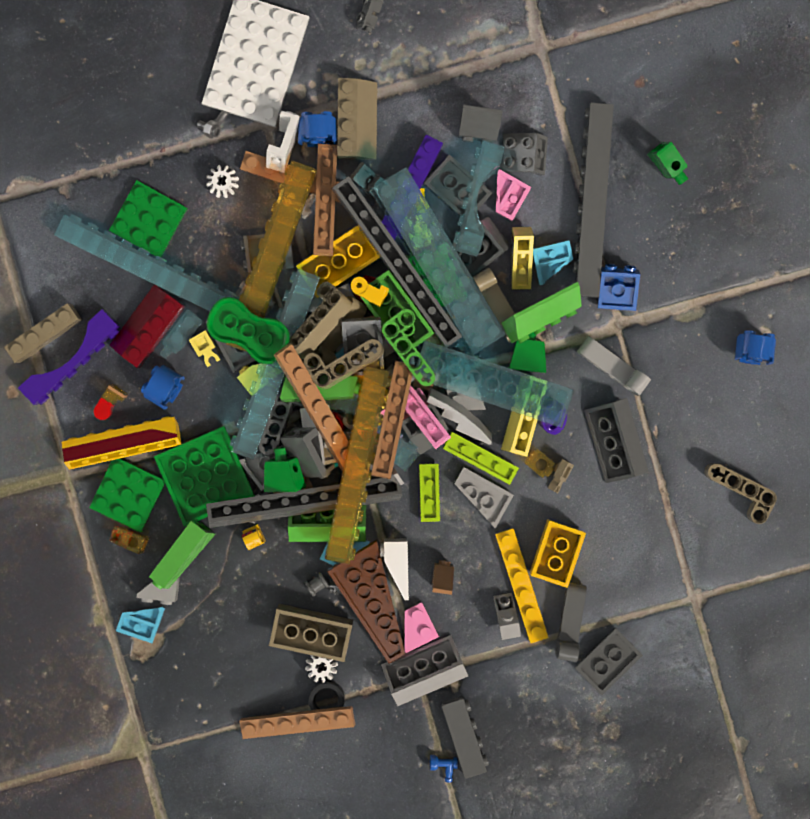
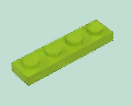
[443,431,519,485]

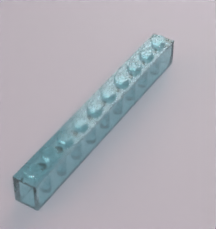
[54,214,237,311]
[229,269,320,459]

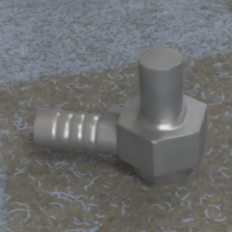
[197,110,229,139]

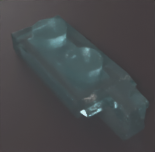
[160,309,203,359]

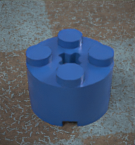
[298,111,337,147]
[735,331,776,365]
[141,365,185,410]

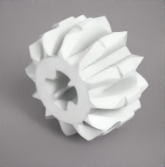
[206,165,239,198]
[305,655,338,683]

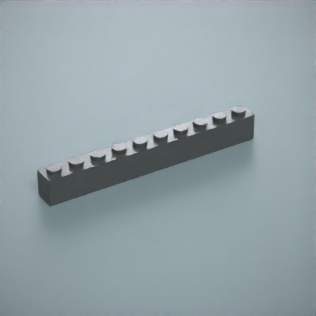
[572,103,614,298]
[331,176,462,348]
[206,478,402,528]

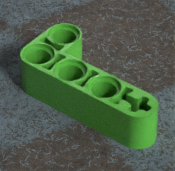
[382,309,435,386]

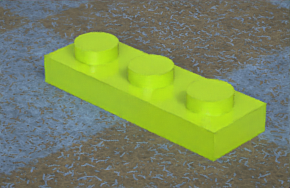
[419,464,440,522]

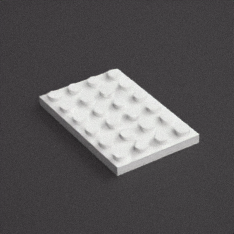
[202,0,309,128]

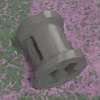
[305,572,330,597]

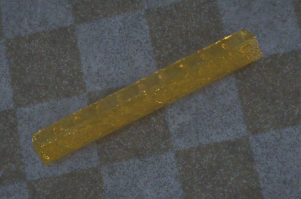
[226,161,317,352]
[325,366,391,564]

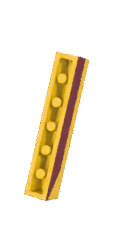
[61,416,181,470]

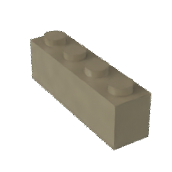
[4,303,83,363]

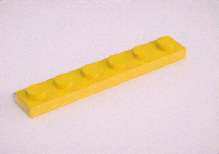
[495,528,549,644]

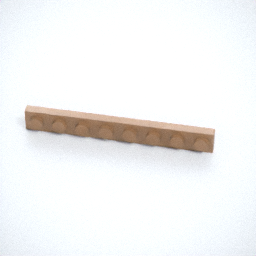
[274,344,366,483]

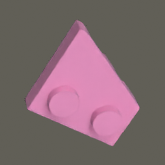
[495,169,531,221]
[405,602,439,653]

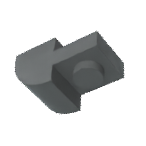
[350,162,393,203]

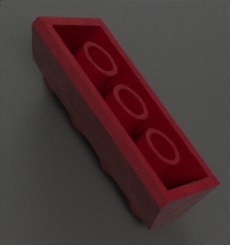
[109,284,185,368]

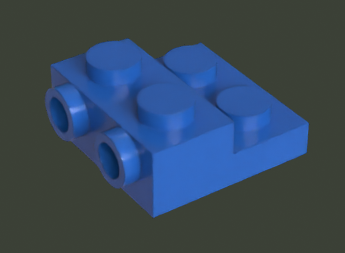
[597,264,640,311]

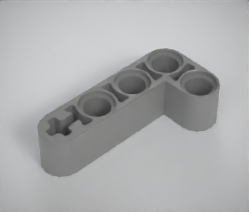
[577,336,651,396]

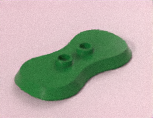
[206,297,289,364]

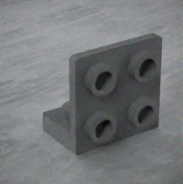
[500,133,548,175]

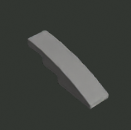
[427,388,492,445]

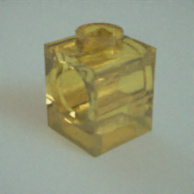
[524,448,555,478]

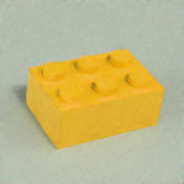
[529,519,586,588]

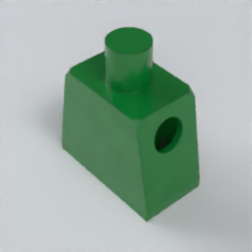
[647,142,688,185]
[508,332,546,373]
[264,447,306,492]

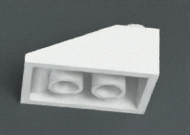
[380,538,409,600]

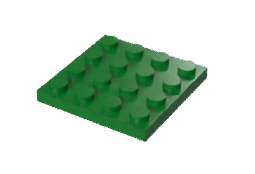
[154,426,255,527]

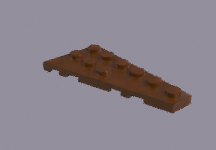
[327,539,405,664]

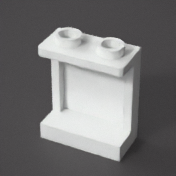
[266,111,299,173]

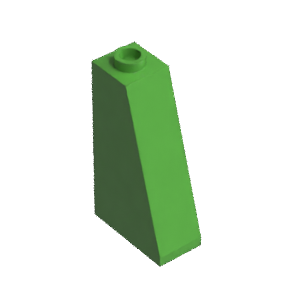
[280,366,361,402]
[149,521,216,589]

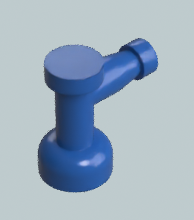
[430,755,458,783]

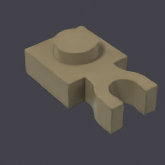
[548,459,574,493]

